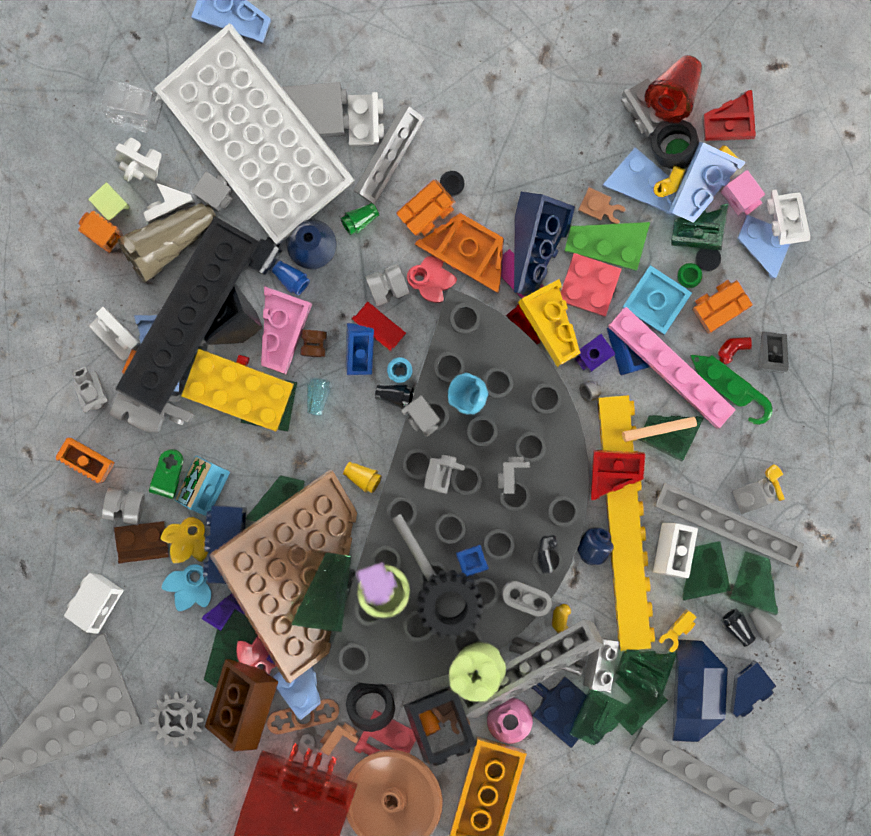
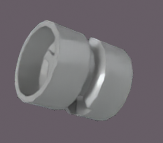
[365,263,410,307]
[102,487,145,525]

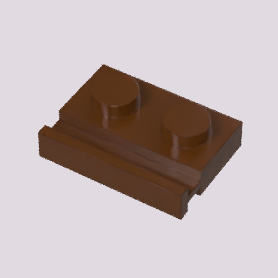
[114,521,170,564]

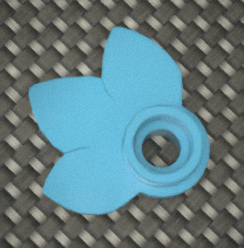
[162,564,212,611]

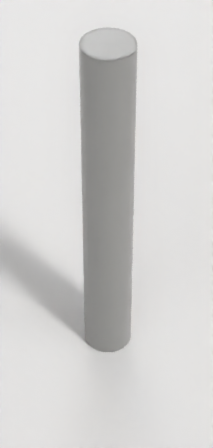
[392,514,437,581]

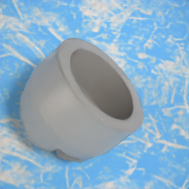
[579,381,601,402]

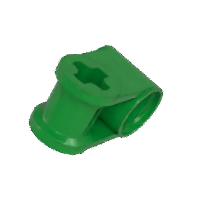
[149,449,184,499]

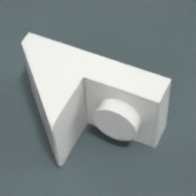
[143,184,195,224]

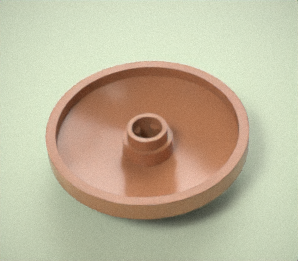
[343,750,442,836]

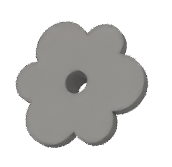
[293,726,322,755]

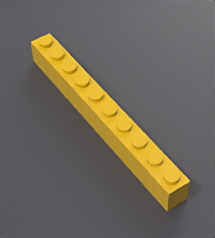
[597,395,655,651]

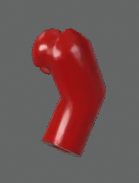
[718,337,752,364]

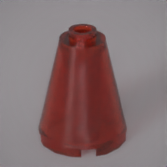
[644,55,703,123]

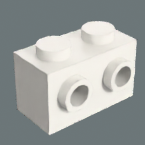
[653,523,698,578]
[64,573,124,634]

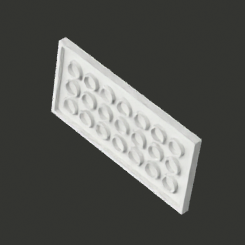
[154,23,355,244]

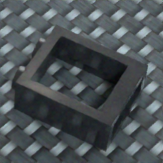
[403,686,477,766]

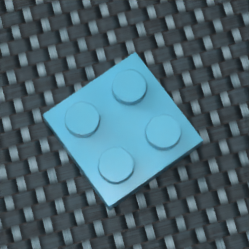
[622,265,692,335]

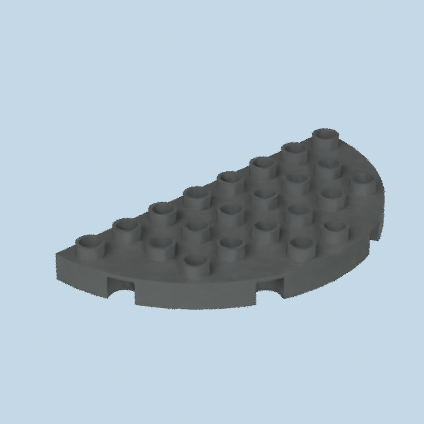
[322,288,589,684]

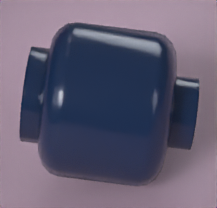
[577,528,614,565]

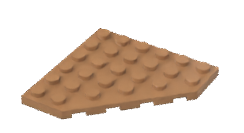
[210,470,357,683]

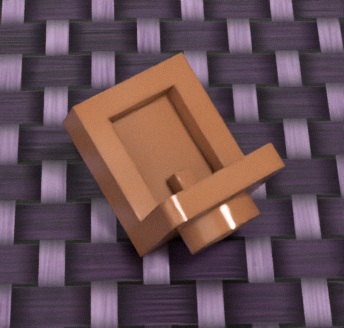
[320,722,359,756]

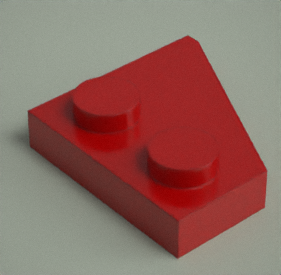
[703,90,756,141]
[591,450,645,500]

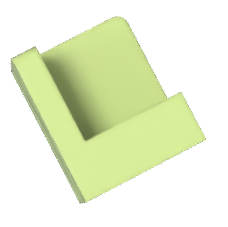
[88,182,130,221]

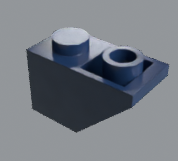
[730,661,776,718]

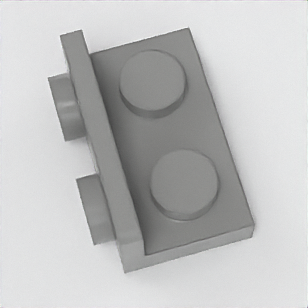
[621,78,673,137]
[583,637,620,692]

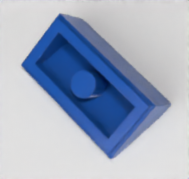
[345,323,374,375]
[607,327,650,376]

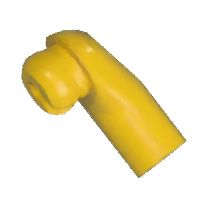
[653,166,686,197]

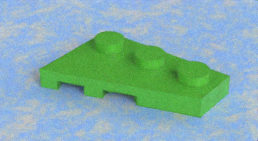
[564,222,650,271]

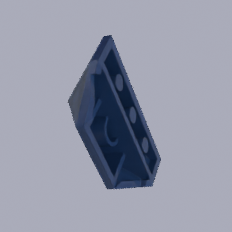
[672,639,728,742]

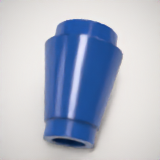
[272,261,310,296]

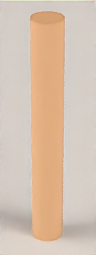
[622,417,697,442]

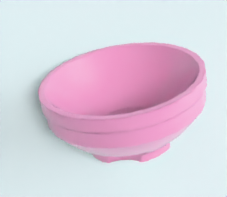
[487,698,533,744]

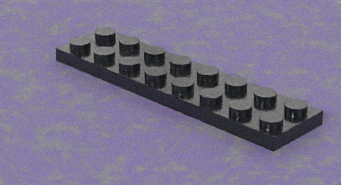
[115,216,259,415]

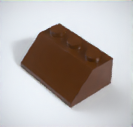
[205,659,278,752]

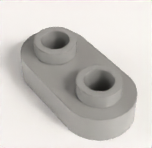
[501,581,552,616]

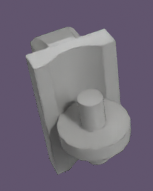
[72,367,107,413]

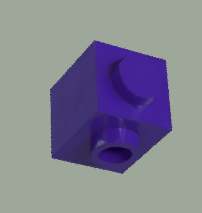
[575,334,616,373]

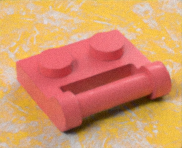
[354,709,416,755]

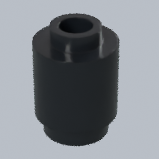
[248,237,282,276]

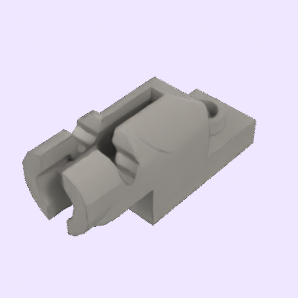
[109,393,194,432]

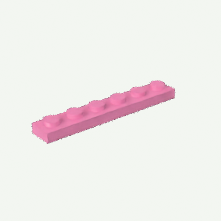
[608,307,735,429]

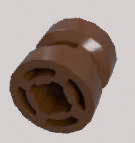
[300,330,327,357]

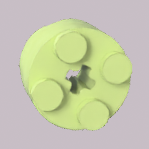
[358,565,410,618]
[449,642,506,702]

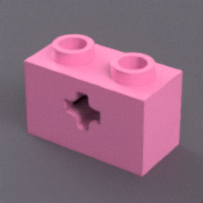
[720,170,765,215]

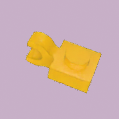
[658,609,696,652]

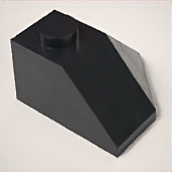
[204,284,262,345]

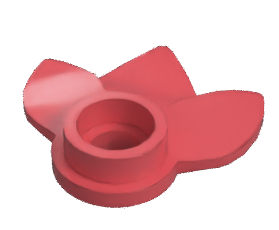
[407,255,457,303]
[236,636,276,675]

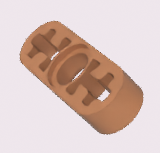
[267,698,340,734]

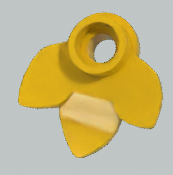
[160,517,208,563]

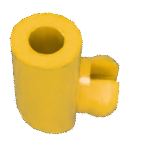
[552,604,571,634]

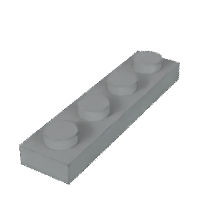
[353,104,424,204]

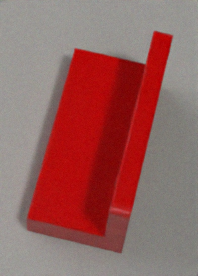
[351,301,406,353]

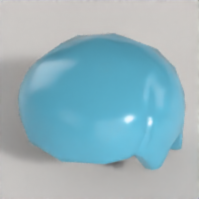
[448,373,488,415]

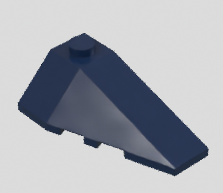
[514,191,575,296]

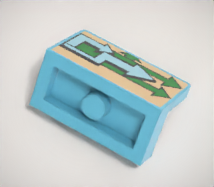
[174,456,230,516]

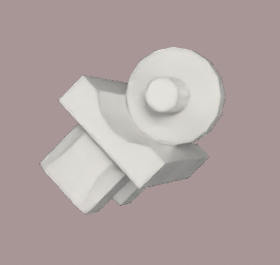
[115,137,162,182]

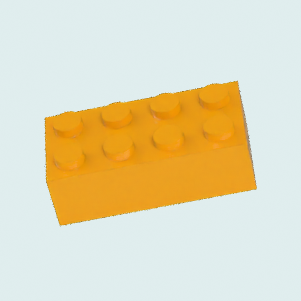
[449,736,527,836]

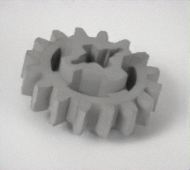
[148,691,205,748]

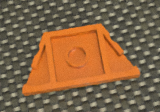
[415,213,504,294]

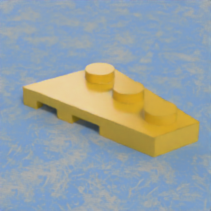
[518,279,580,367]

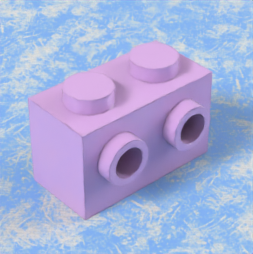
[357,562,397,605]

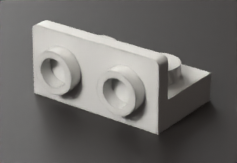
[348,92,384,147]
[90,307,141,361]

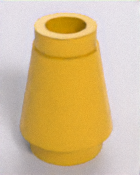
[343,462,382,493]

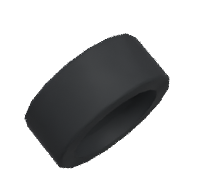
[650,119,699,169]
[346,683,396,732]

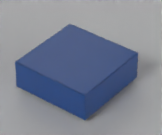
[456,545,488,576]

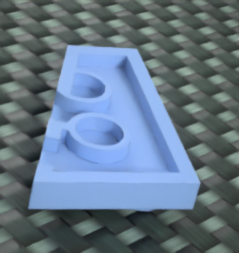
[191,0,271,44]
[669,142,746,222]
[602,147,680,216]

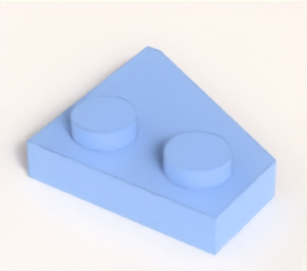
[737,215,790,279]
[273,666,321,720]

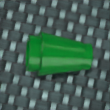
[340,203,379,235]

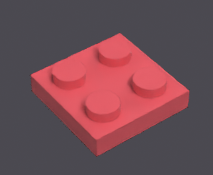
[561,253,621,317]

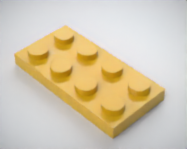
[182,349,294,432]

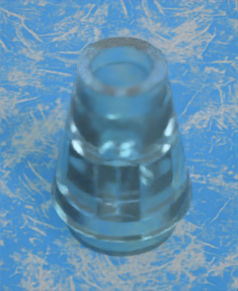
[307,377,332,416]

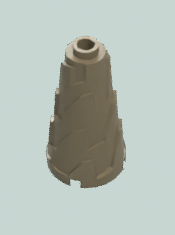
[117,203,216,282]

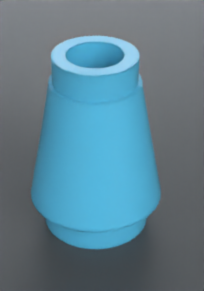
[387,357,412,383]

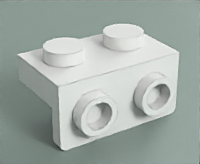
[767,189,810,245]

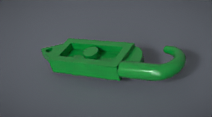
[690,355,773,425]

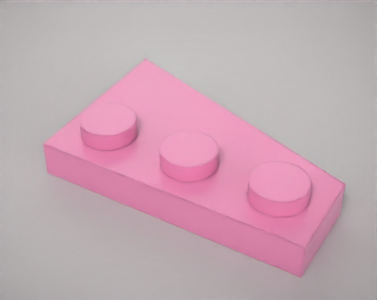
[261,286,312,375]

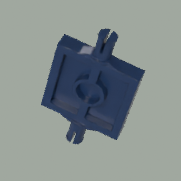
[531,676,604,748]

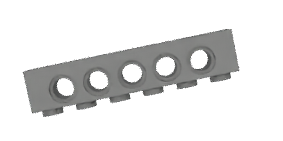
[458,619,605,718]

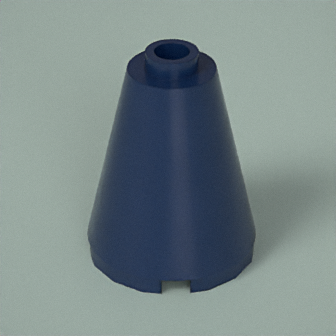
[286,219,337,269]

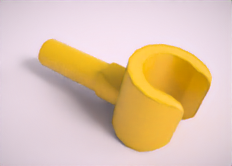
[765,464,785,501]

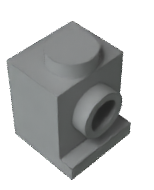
[401,395,440,437]

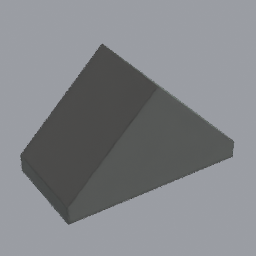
[757,332,789,373]

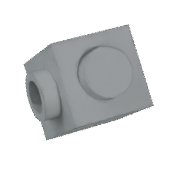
[191,171,233,212]

